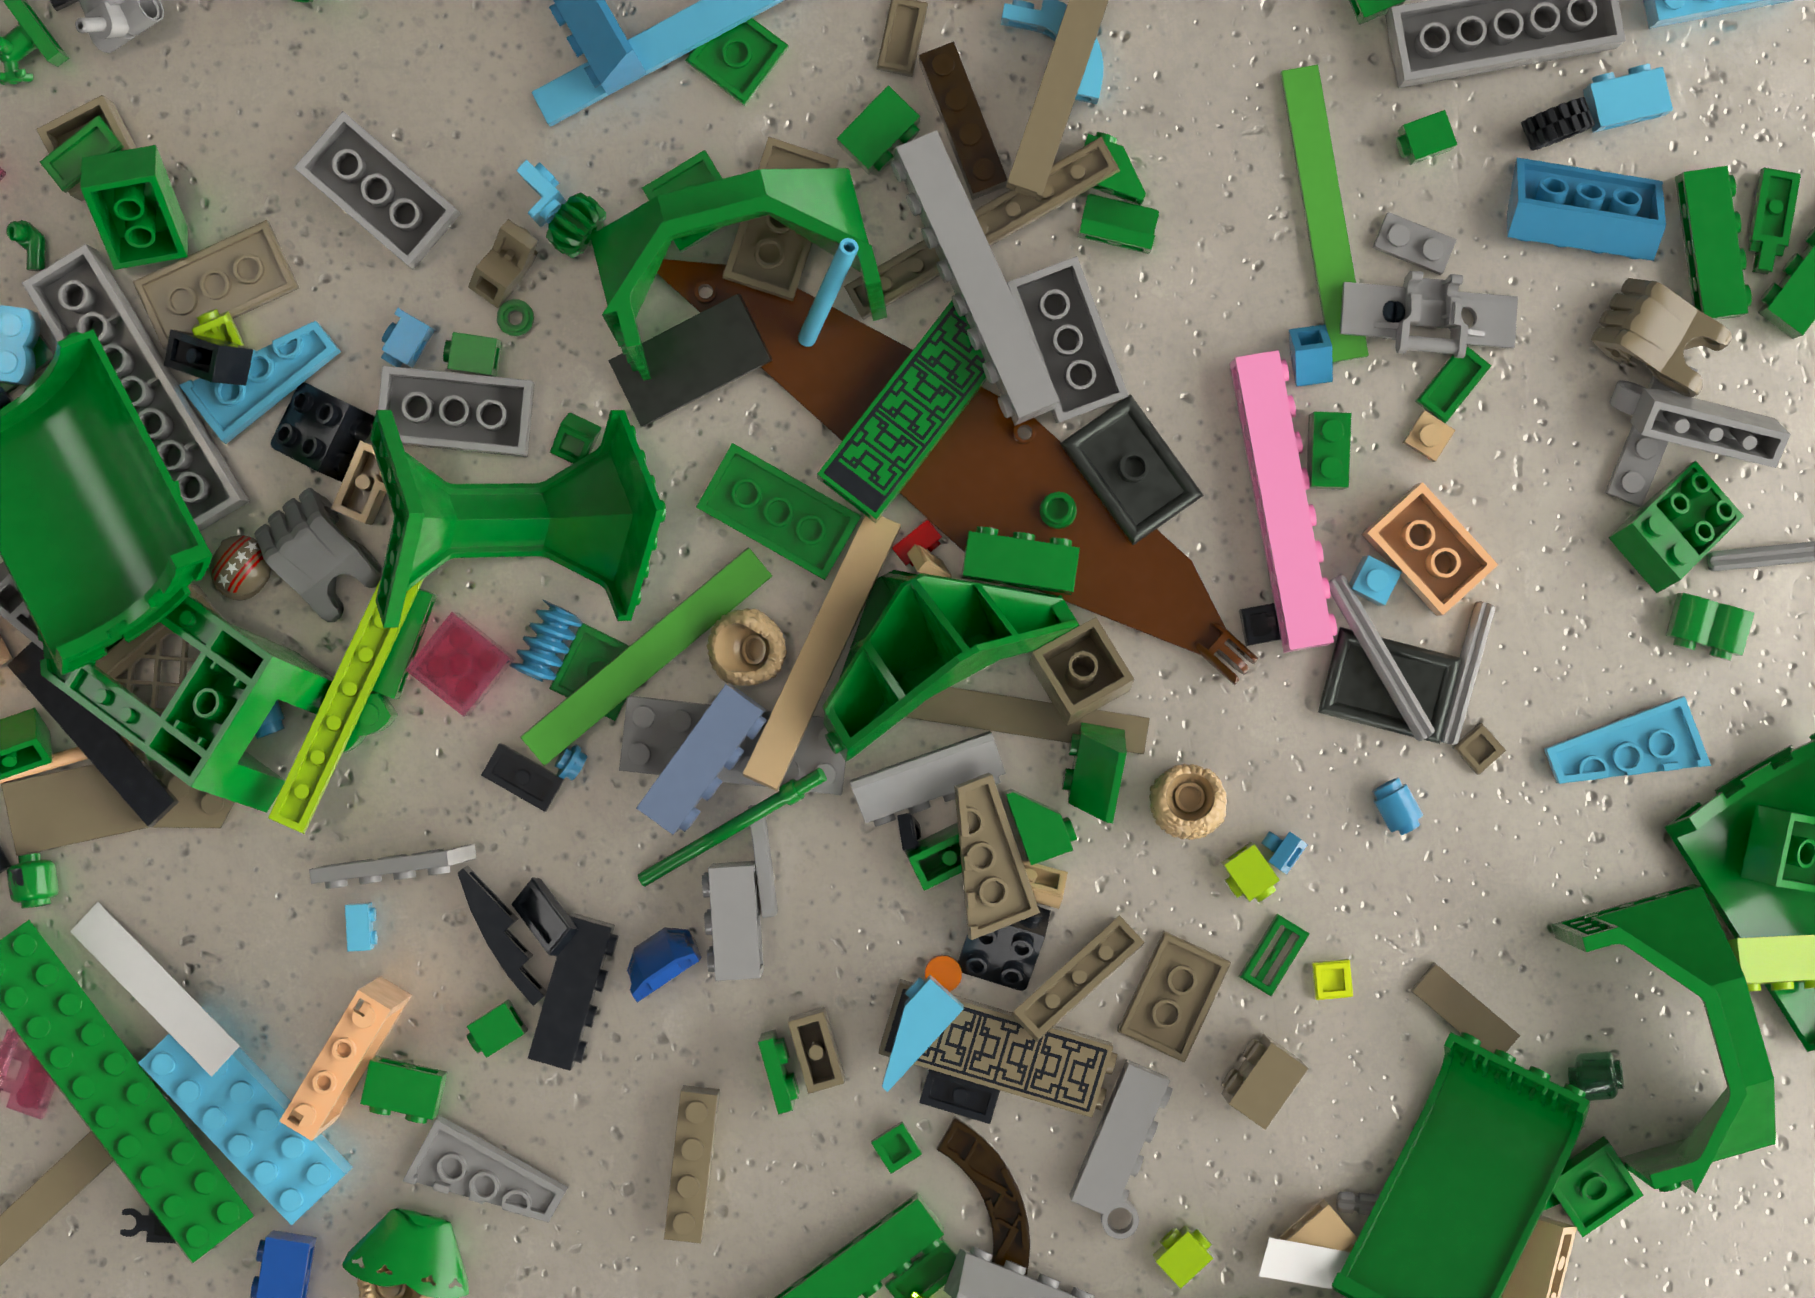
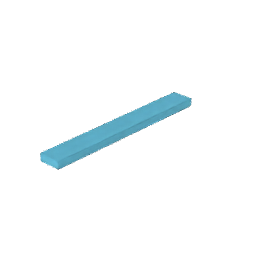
[531,0,784,127]

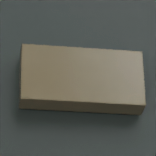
[876,0,928,77]

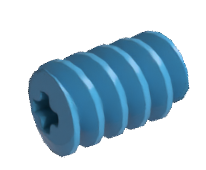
[510,599,583,682]

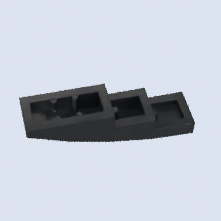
[458,866,547,1006]

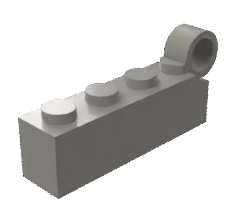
[1610,380,1791,468]
[1069,1059,1172,1239]

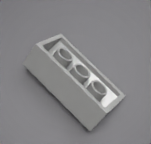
[850,731,1006,827]
[943,1246,1094,1298]

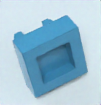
[1261,831,1308,875]

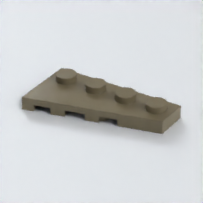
[954,773,1040,940]

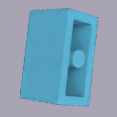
[1583,64,1673,133]

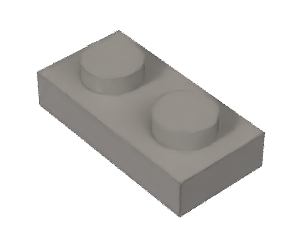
[1373,212,1457,275]

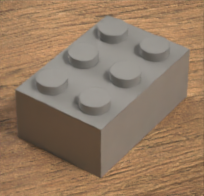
[702,861,764,981]

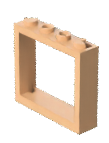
[279,976,412,1141]

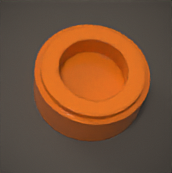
[925,955,962,992]

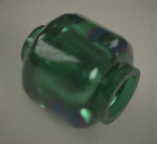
[1568,1051,1624,1101]

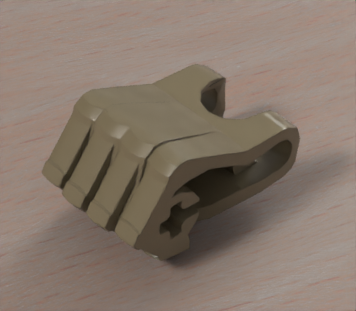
[1591,278,1732,397]

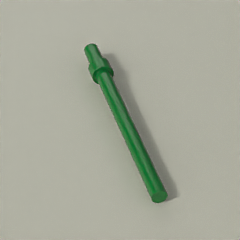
[638,768,827,887]

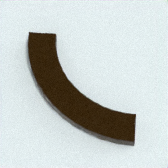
[937,1116,1030,1275]

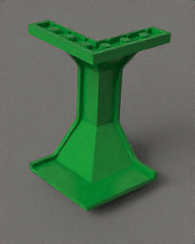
[590,168,887,381]
[370,410,666,628]
[1552,884,1776,1194]

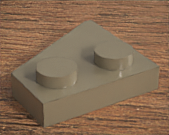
[137,770,235,828]

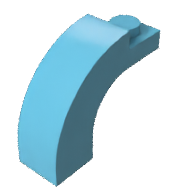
[1001,0,1103,104]

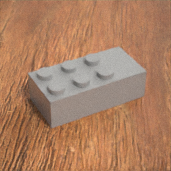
[294,111,461,269]
[1007,256,1129,423]
[378,366,535,457]

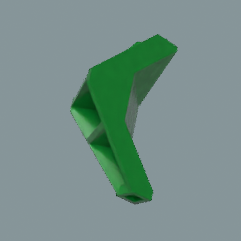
[822,570,1080,762]

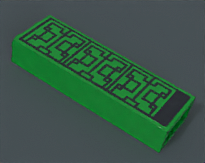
[817,301,987,523]

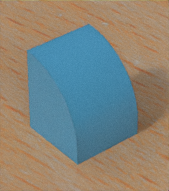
[1289,324,1333,387]

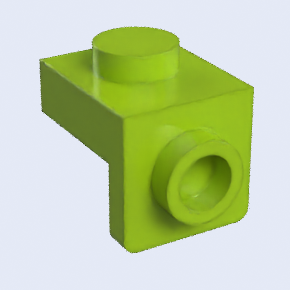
[191,309,245,346]

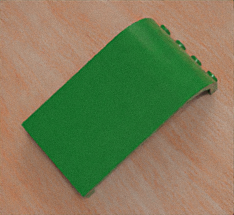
[1331,1032,1590,1298]

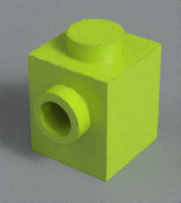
[1221,842,1280,902]
[1153,1225,1213,1289]

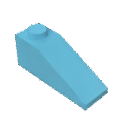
[882,975,964,1092]

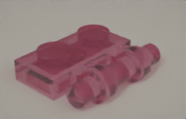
[0,1028,56,1120]

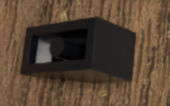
[164,329,253,386]

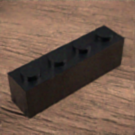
[527,913,619,1071]

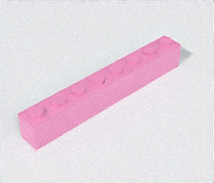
[1230,350,1337,653]

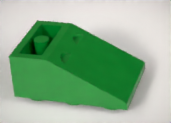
[1608,460,1744,593]

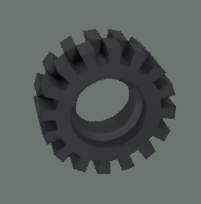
[1521,97,1595,151]

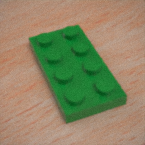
[696,443,861,580]

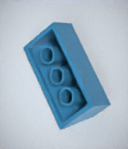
[549,0,647,95]
[1507,157,1666,261]

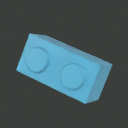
[345,902,378,952]

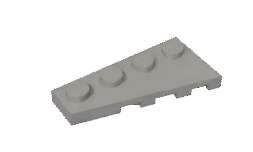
[309,844,477,889]
[403,1115,568,1222]

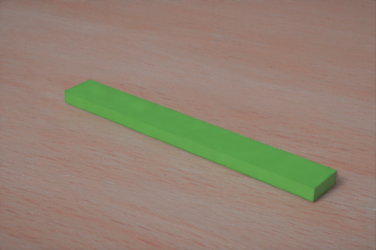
[1280,65,1369,363]
[520,547,772,766]

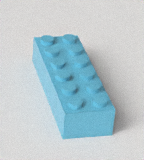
[138,1007,353,1226]

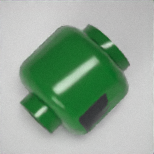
[7,853,59,909]

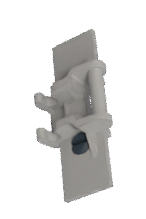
[1340,271,1518,358]

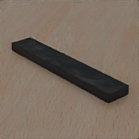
[7,642,179,827]

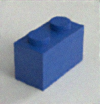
[250,1230,317,1298]

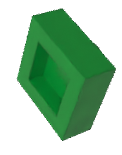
[871,1121,922,1174]

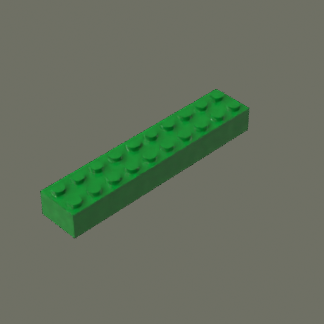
[0,920,254,1264]

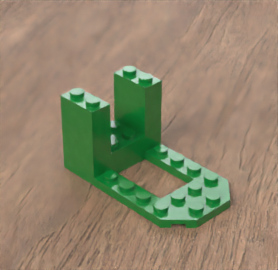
[37,595,334,813]

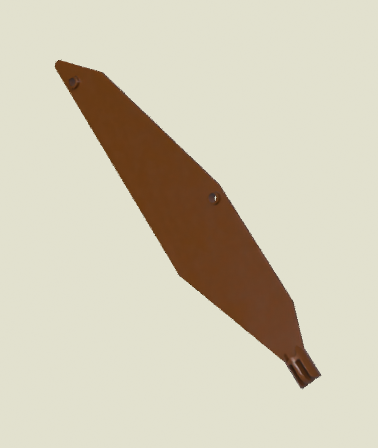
[657,259,1259,686]

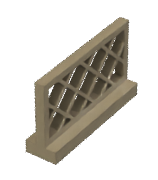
[95,583,223,748]

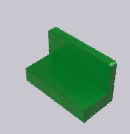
[1078,194,1159,254]

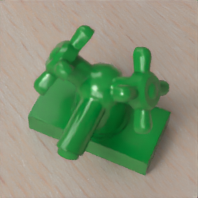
[0,0,70,85]

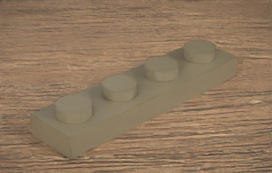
[1011,915,1145,1042]

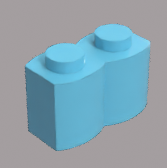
[0,305,40,386]

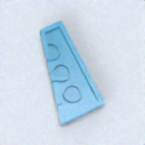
[179,321,341,444]
[1544,696,1711,784]

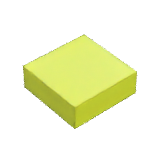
[1312,959,1353,1000]

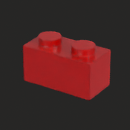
[892,519,942,567]

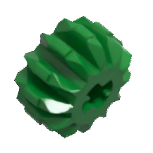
[546,192,606,258]

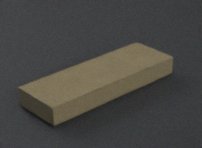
[1410,963,1521,1053]

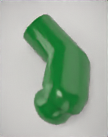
[6,220,46,271]

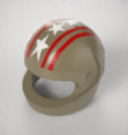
[210,535,272,600]

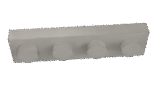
[1605,366,1698,507]

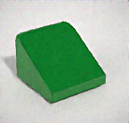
[550,413,601,464]

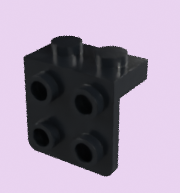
[271,382,375,482]
[958,906,1051,991]

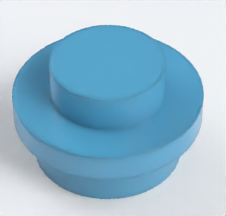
[555,745,587,781]

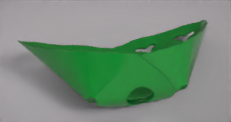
[342,1208,469,1298]

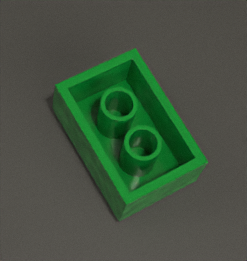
[80,145,188,270]

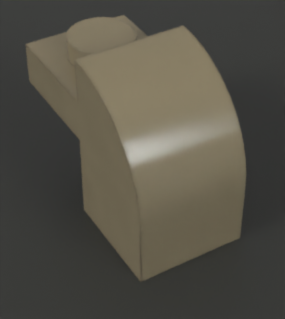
[468,219,539,308]

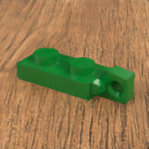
[1748,167,1801,274]

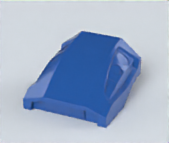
[627,927,702,1003]

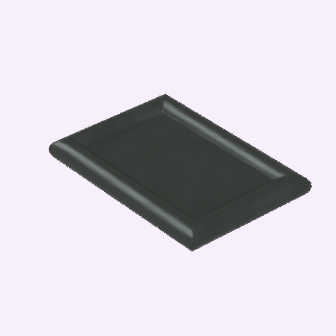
[1060,394,1204,545]
[1318,627,1462,744]

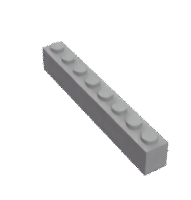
[891,130,1060,425]

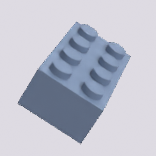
[636,683,767,835]

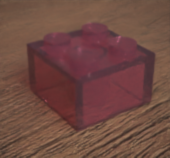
[405,612,515,717]

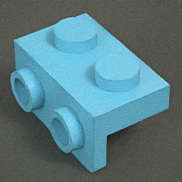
[516,160,566,227]

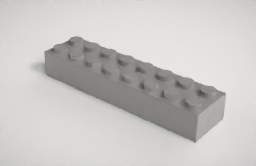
[22,244,250,531]

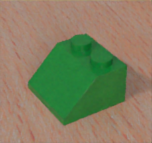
[1062,722,1127,823]
[1004,789,1077,865]
[1741,805,1815,893]

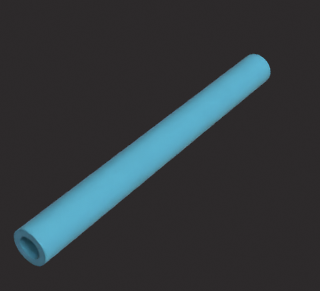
[798,238,859,347]

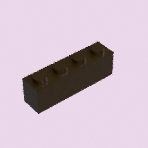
[919,41,1008,200]

